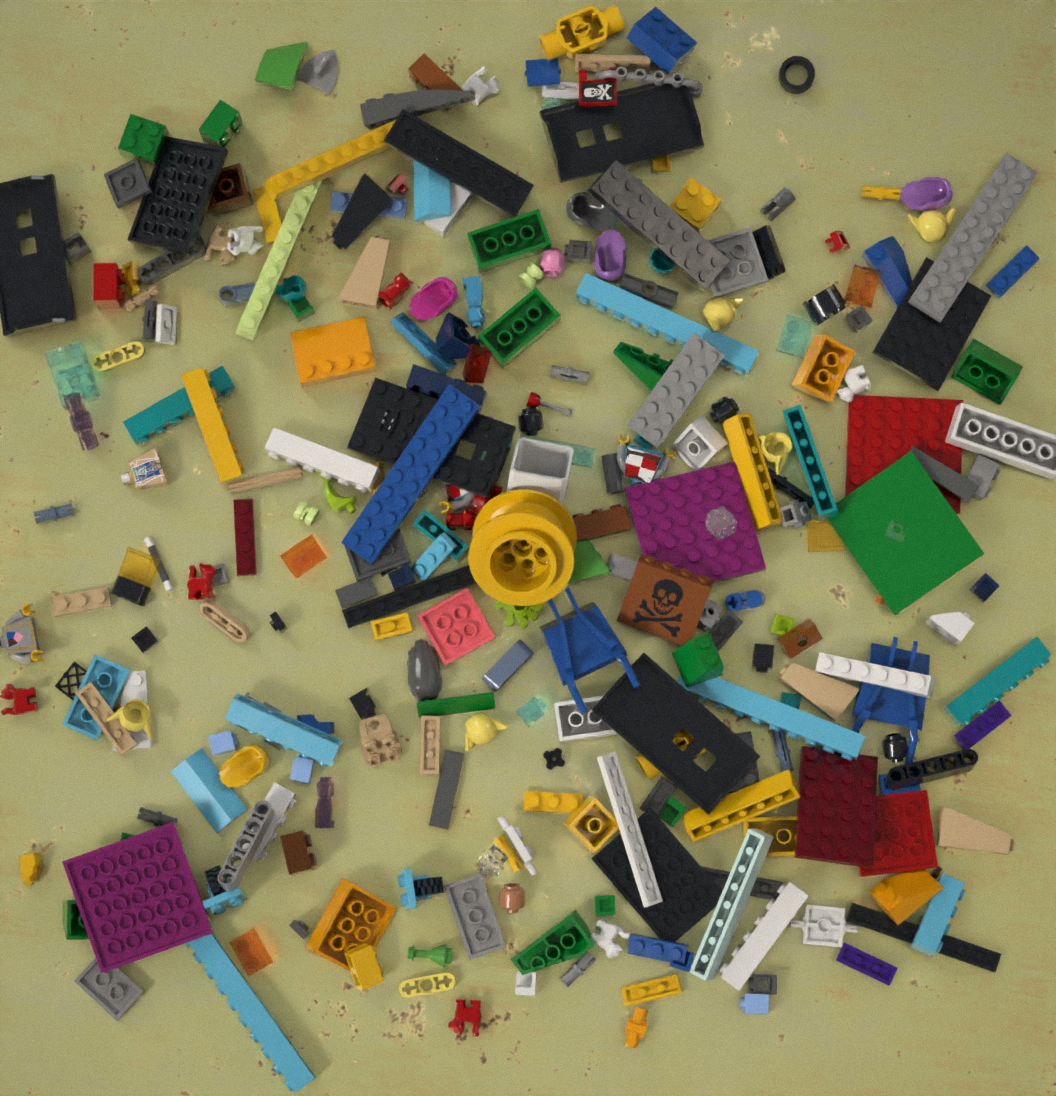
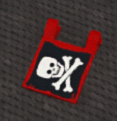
[579,69,617,106]

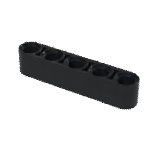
[885,749,978,790]

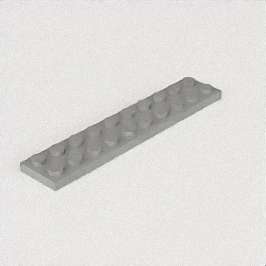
[908,153,1038,322]

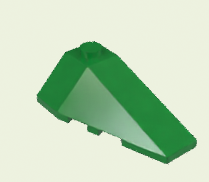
[511,910,595,975]

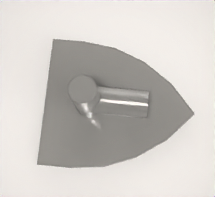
[296,50,338,95]

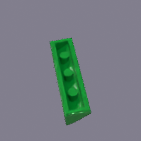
[417,692,495,718]

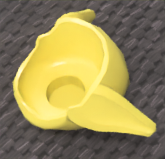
[908,208,956,242]
[703,297,744,332]
[758,432,794,475]
[107,699,153,739]
[465,712,508,752]

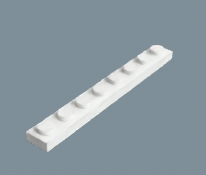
[597,752,663,908]

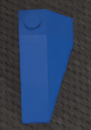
[861,236,912,308]

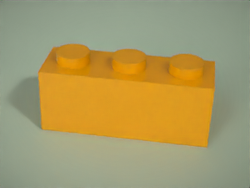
[792,334,856,402]

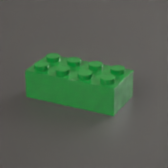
[467,209,551,273]
[478,287,561,368]

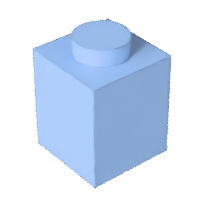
[208,730,239,756]
[290,755,315,784]
[740,993,769,1014]

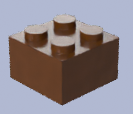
[211,163,253,215]
[280,830,317,876]

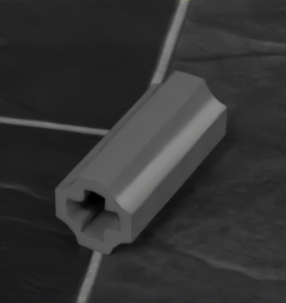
[601,453,624,494]

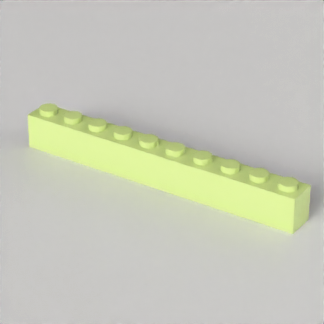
[235,180,322,341]

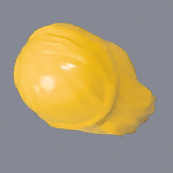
[219,744,269,789]

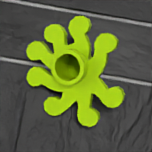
[495,601,544,629]

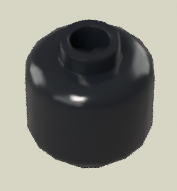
[710,396,740,424]
[518,408,544,436]
[882,733,908,763]

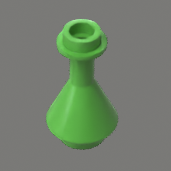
[408,944,452,967]

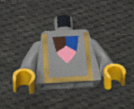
[0,603,44,663]

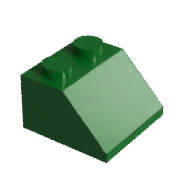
[672,633,724,688]

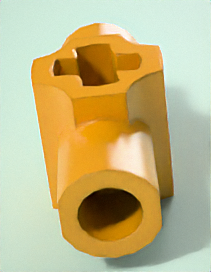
[624,1007,648,1048]

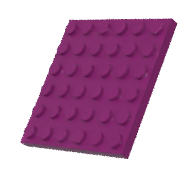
[624,461,766,583]
[62,822,214,973]

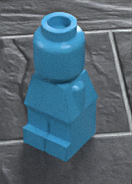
[462,276,485,328]

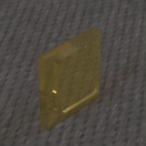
[807,521,843,552]
[118,547,161,588]

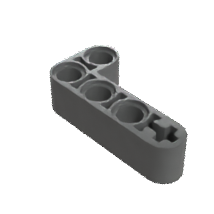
[138,233,206,285]

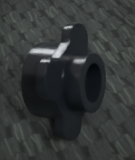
[543,748,565,770]

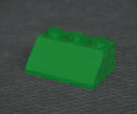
[951,338,1023,405]

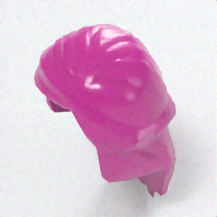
[409,277,458,321]

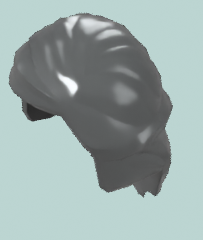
[566,192,617,231]

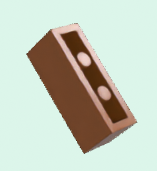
[408,53,463,112]
[572,504,631,542]

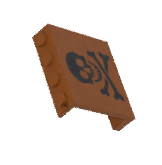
[617,554,714,645]

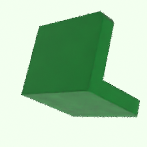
[288,296,315,322]
[658,796,687,827]
[595,895,615,917]

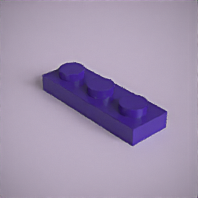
[953,701,1011,750]
[836,943,897,986]

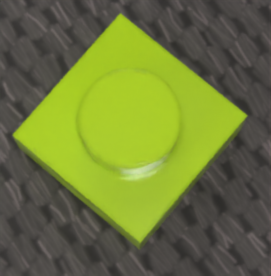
[770,613,795,635]

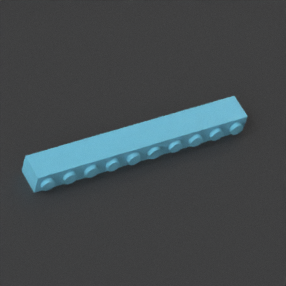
[576,273,759,375]
[677,674,866,761]
[185,933,316,1093]

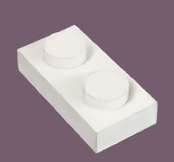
[542,81,579,100]
[156,304,177,345]

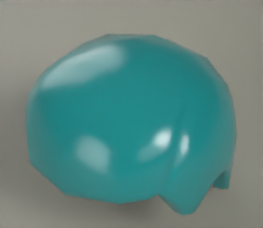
[649,249,674,273]
[276,275,306,303]

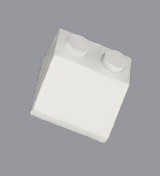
[670,416,728,471]
[925,612,975,646]

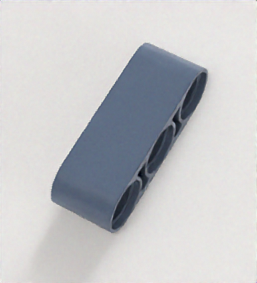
[482,639,534,692]

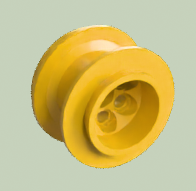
[468,489,577,606]

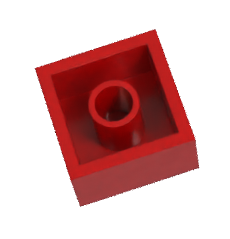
[93,263,125,309]

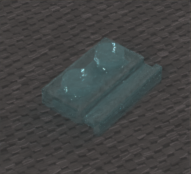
[776,314,813,359]

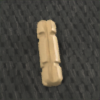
[124,284,159,312]

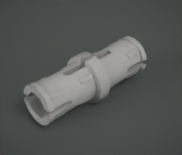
[550,365,589,384]
[560,951,596,987]

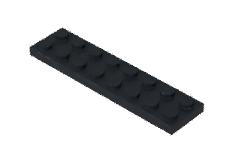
[384,109,534,217]

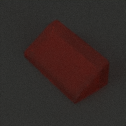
[462,344,492,383]

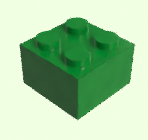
[199,99,243,149]
[118,114,169,166]

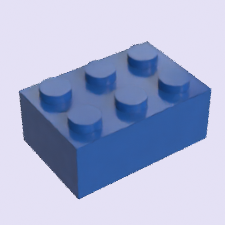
[627,7,697,74]

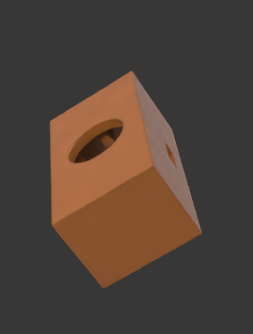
[777,619,823,659]

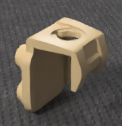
[359,713,402,767]

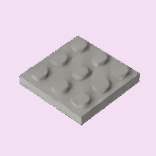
[708,227,768,298]

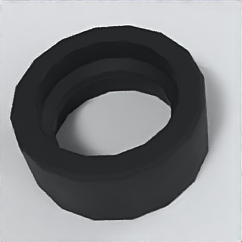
[779,56,815,94]

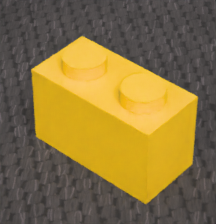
[344,943,384,990]

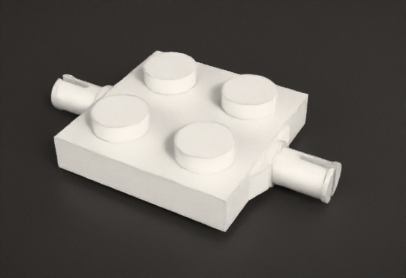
[497,815,538,876]
[790,905,857,948]

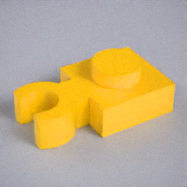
[122,261,140,296]

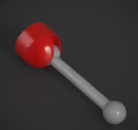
[526,392,572,416]

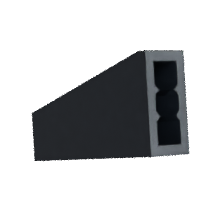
[332,174,393,250]

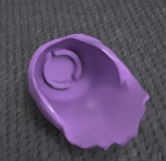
[900,177,953,211]
[594,230,627,281]

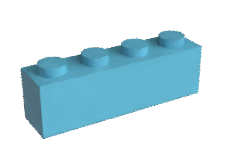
[910,873,965,957]

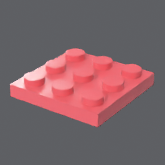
[417,588,496,666]

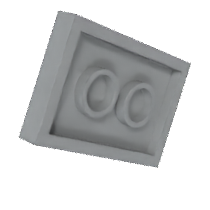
[74,958,145,1021]

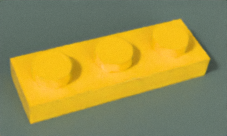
[524,791,583,814]

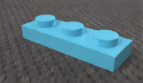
[411,532,457,582]

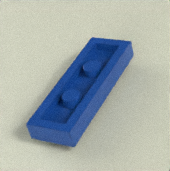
[986,245,1040,299]
[627,933,689,965]

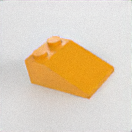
[869,869,943,925]

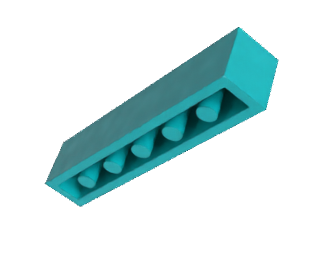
[123,365,235,445]
[783,405,839,521]
[944,637,1051,726]

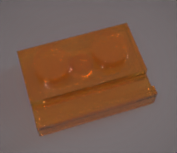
[845,264,881,308]
[280,534,327,579]
[229,928,273,977]

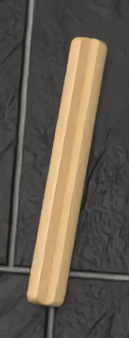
[228,467,303,494]

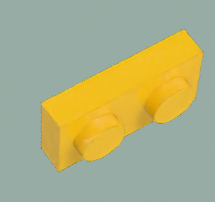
[370,612,413,641]

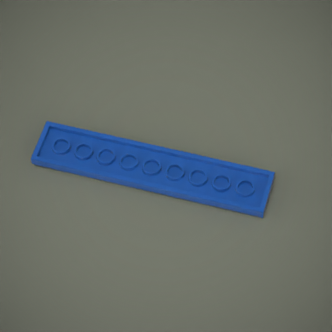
[341,384,482,565]

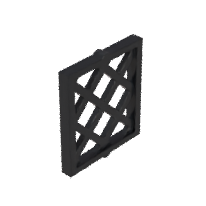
[55,661,101,700]

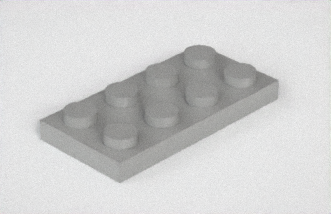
[444,873,506,960]

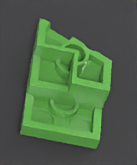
[255,42,307,90]
[567,540,612,585]

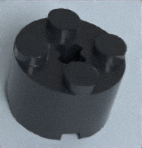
[802,284,846,325]

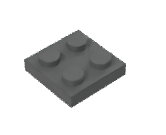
[104,158,152,208]

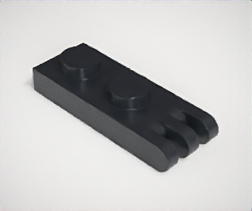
[752,225,786,280]

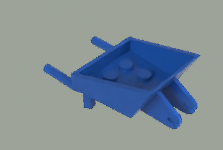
[539,588,641,714]
[852,637,930,764]

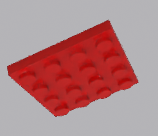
[859,790,938,877]

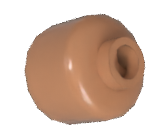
[499,883,525,913]

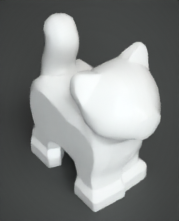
[460,66,500,106]
[227,226,264,256]
[837,365,871,402]
[591,918,630,959]

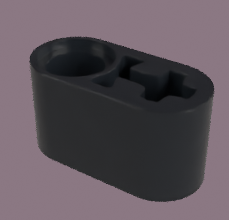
[111,575,151,607]

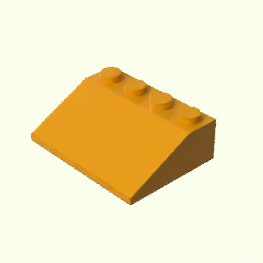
[290,317,376,388]
[305,878,397,972]

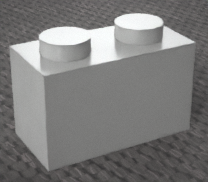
[967,454,1000,501]

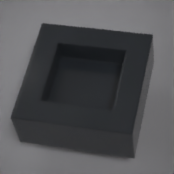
[269,611,288,633]
[131,626,159,654]

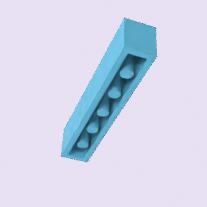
[225,694,343,766]

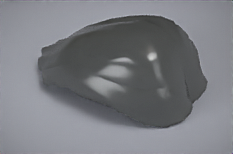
[407,639,442,701]

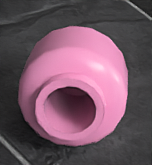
[539,248,566,277]

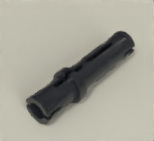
[768,467,814,509]

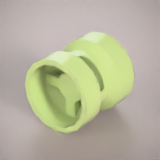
[518,262,545,289]
[293,501,320,526]

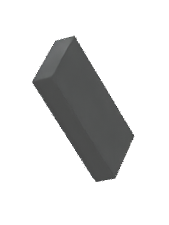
[335,577,378,609]
[639,776,677,816]

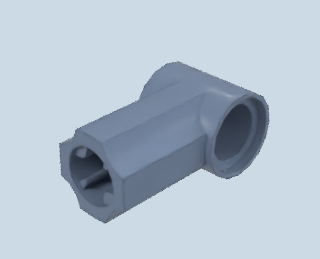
[219,282,255,306]

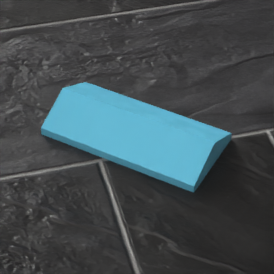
[413,160,452,222]
[62,655,130,741]
[171,748,248,833]

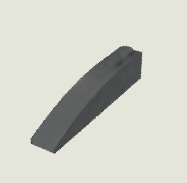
[360,89,476,130]

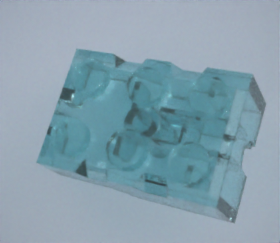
[45,341,102,410]

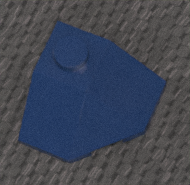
[436,312,481,359]

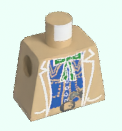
[121,448,169,490]

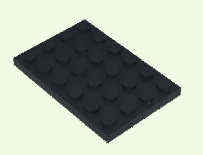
[127,136,229,255]
[872,257,991,391]
[591,808,722,942]

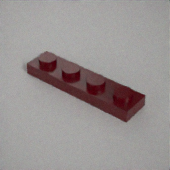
[233,499,257,577]

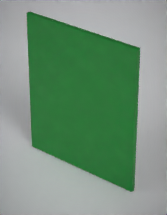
[827,451,984,615]

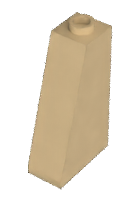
[339,236,390,310]
[779,662,859,722]
[937,807,1014,855]

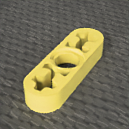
[91,341,145,373]
[399,973,455,998]

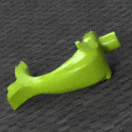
[316,472,357,514]

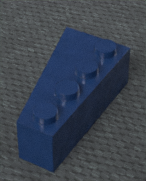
[406,364,487,414]

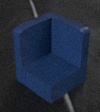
[388,563,416,591]
[970,573,999,603]

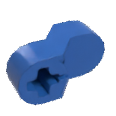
[725,590,765,611]
[297,714,334,734]

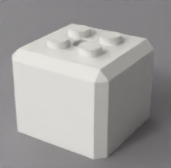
[507,438,574,506]

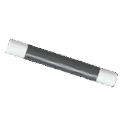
[144,536,174,591]

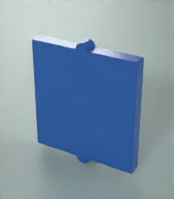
[525,58,561,87]

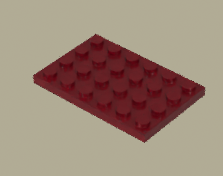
[794,746,878,868]

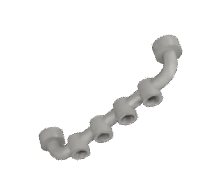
[595,66,703,97]

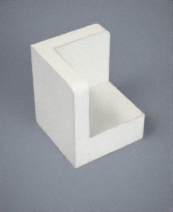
[515,971,536,996]

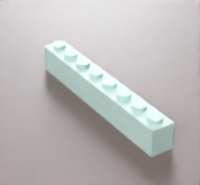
[689,829,774,981]

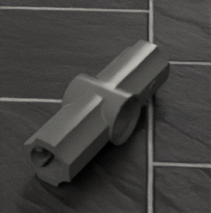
[620,274,679,308]

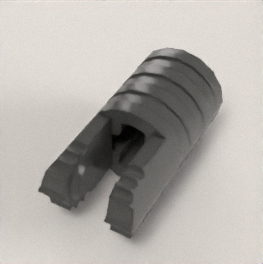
[760,187,796,221]

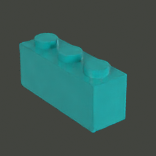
[413,510,469,564]

